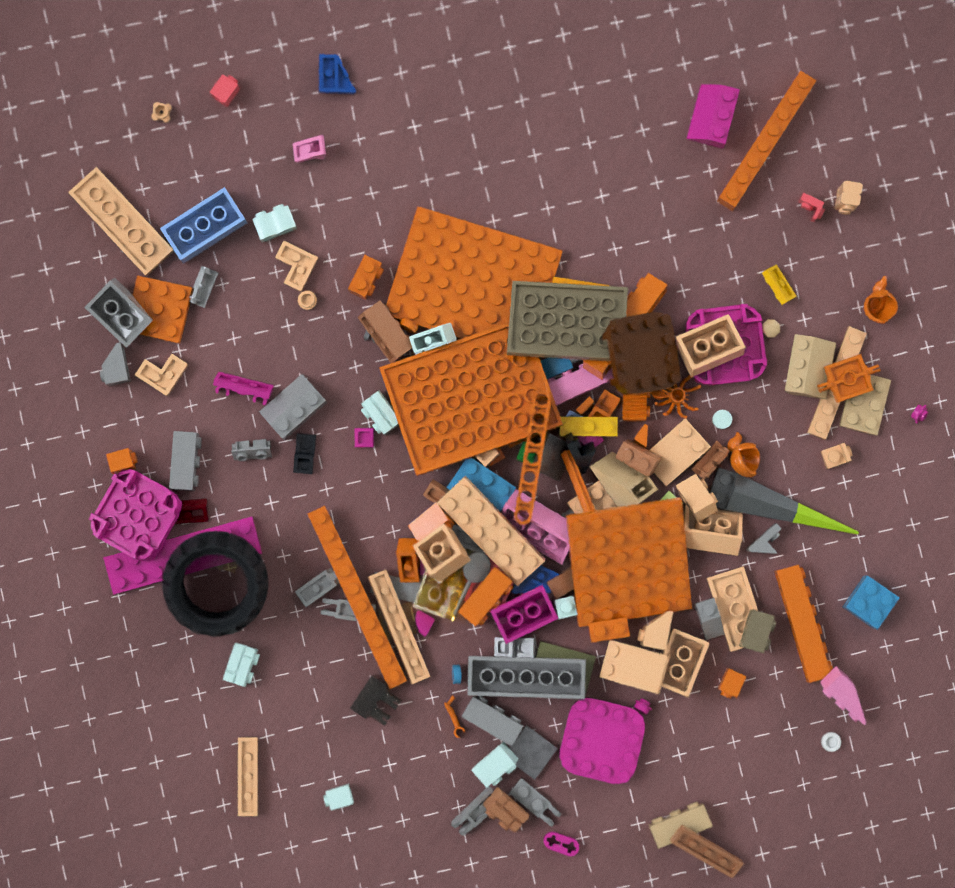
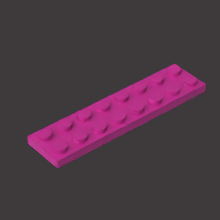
[103,517,263,595]

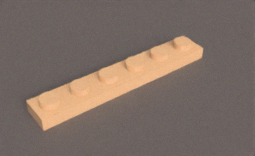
[807,326,867,440]
[367,570,430,684]

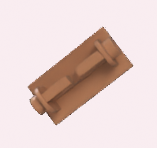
[692,441,730,480]

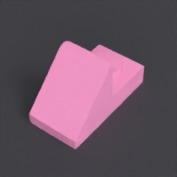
[293,135,326,163]

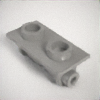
[189,266,218,308]
[231,439,272,461]

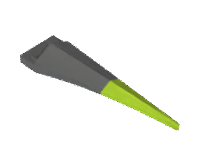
[709,467,859,534]

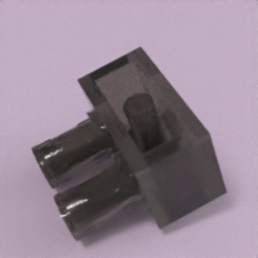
[350,675,402,726]

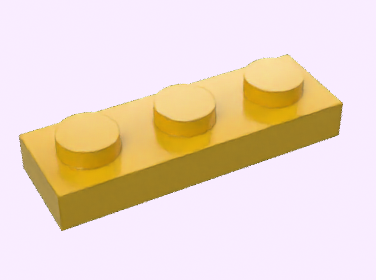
[560,417,618,436]

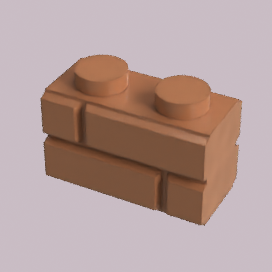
[615,439,662,477]
[483,787,529,833]

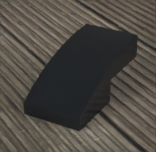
[293,433,316,474]

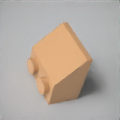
[637,611,673,650]

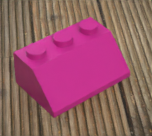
[686,84,740,149]
[490,585,558,644]

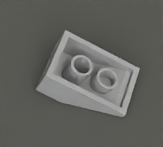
[84,278,153,348]

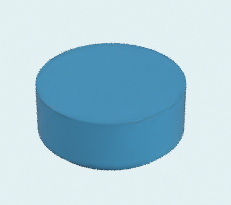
[452,664,462,684]

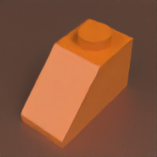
[396,538,420,583]

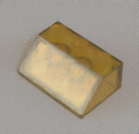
[413,566,468,621]

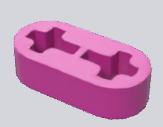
[543,831,579,856]

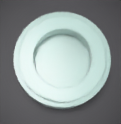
[712,410,732,429]

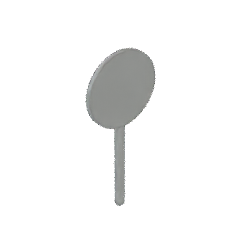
[453,552,491,615]

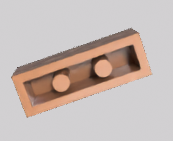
[357,300,412,363]

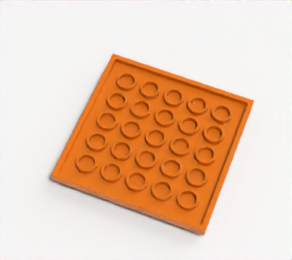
[566,497,692,627]

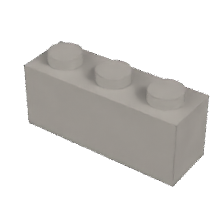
[169,431,202,491]
[461,696,523,747]

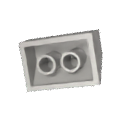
[259,374,327,440]

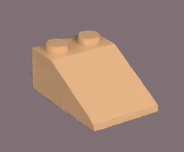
[649,418,711,486]
[599,640,670,694]

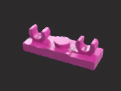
[213,372,274,405]

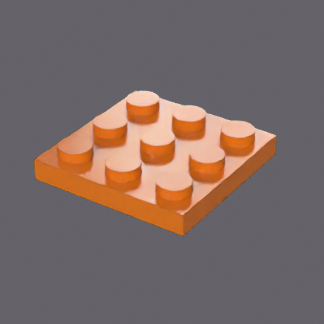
[133,275,194,344]

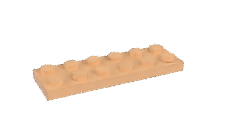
[68,167,174,276]
[437,476,546,586]

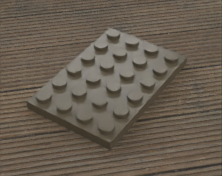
[507,281,628,361]

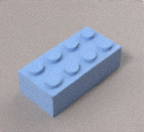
[160,187,247,264]

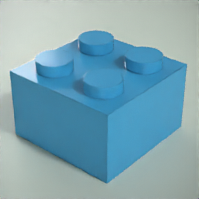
[842,575,899,630]

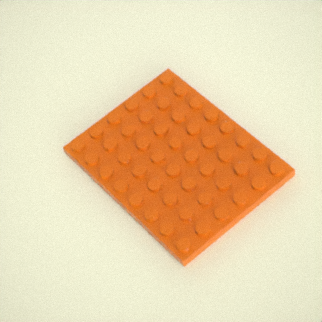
[386,206,563,339]
[379,322,563,476]

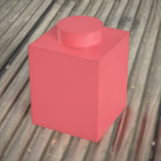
[209,74,240,107]

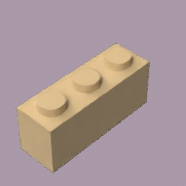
[649,801,712,848]

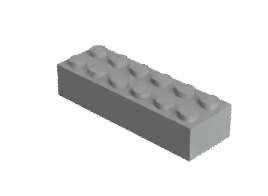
[468,655,586,699]

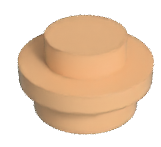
[298,291,317,310]

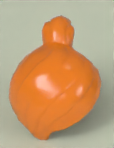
[863,276,898,324]
[727,432,760,477]

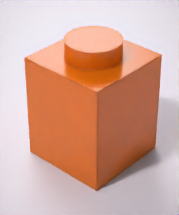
[106,448,138,475]
[718,668,747,699]

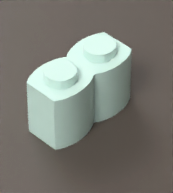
[252,204,297,242]

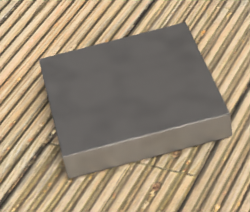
[533,433,569,481]
[510,725,558,780]

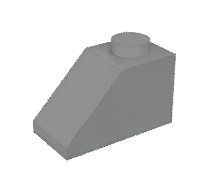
[100,342,131,386]
[694,598,724,640]

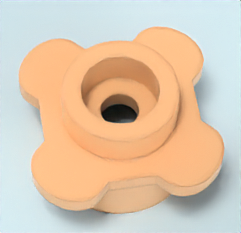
[151,102,172,122]

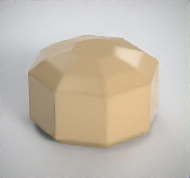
[762,320,780,338]

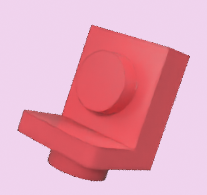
[798,193,825,222]

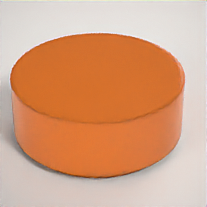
[400,318,419,334]

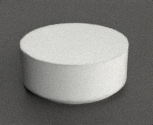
[821,732,841,752]

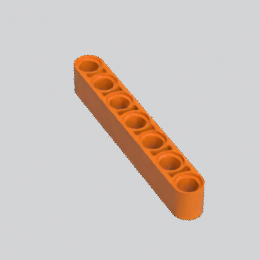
[515,391,551,525]

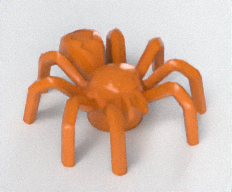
[651,374,701,419]

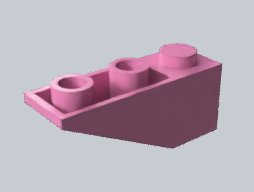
[820,666,866,725]

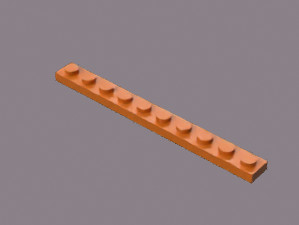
[308,506,407,689]

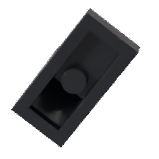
[565,433,596,475]

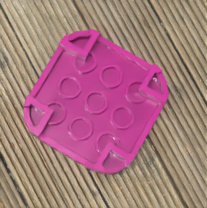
[685,304,767,386]
[89,469,182,561]
[559,697,645,784]

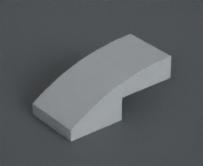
[494,637,536,657]

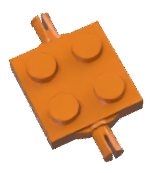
[817,354,880,403]

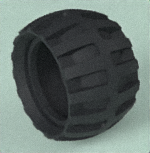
[162,531,268,637]

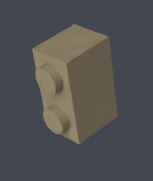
[739,609,776,653]

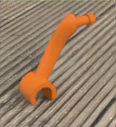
[444,696,465,738]

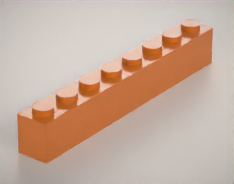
[717,70,817,211]

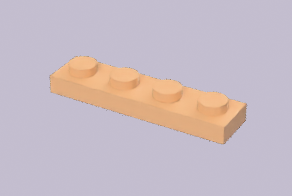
[238,737,258,816]

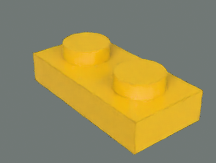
[762,264,797,305]

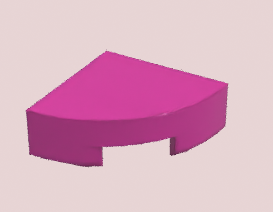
[415,610,435,637]

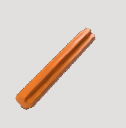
[561,450,596,512]

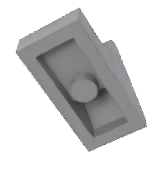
[746,523,781,554]

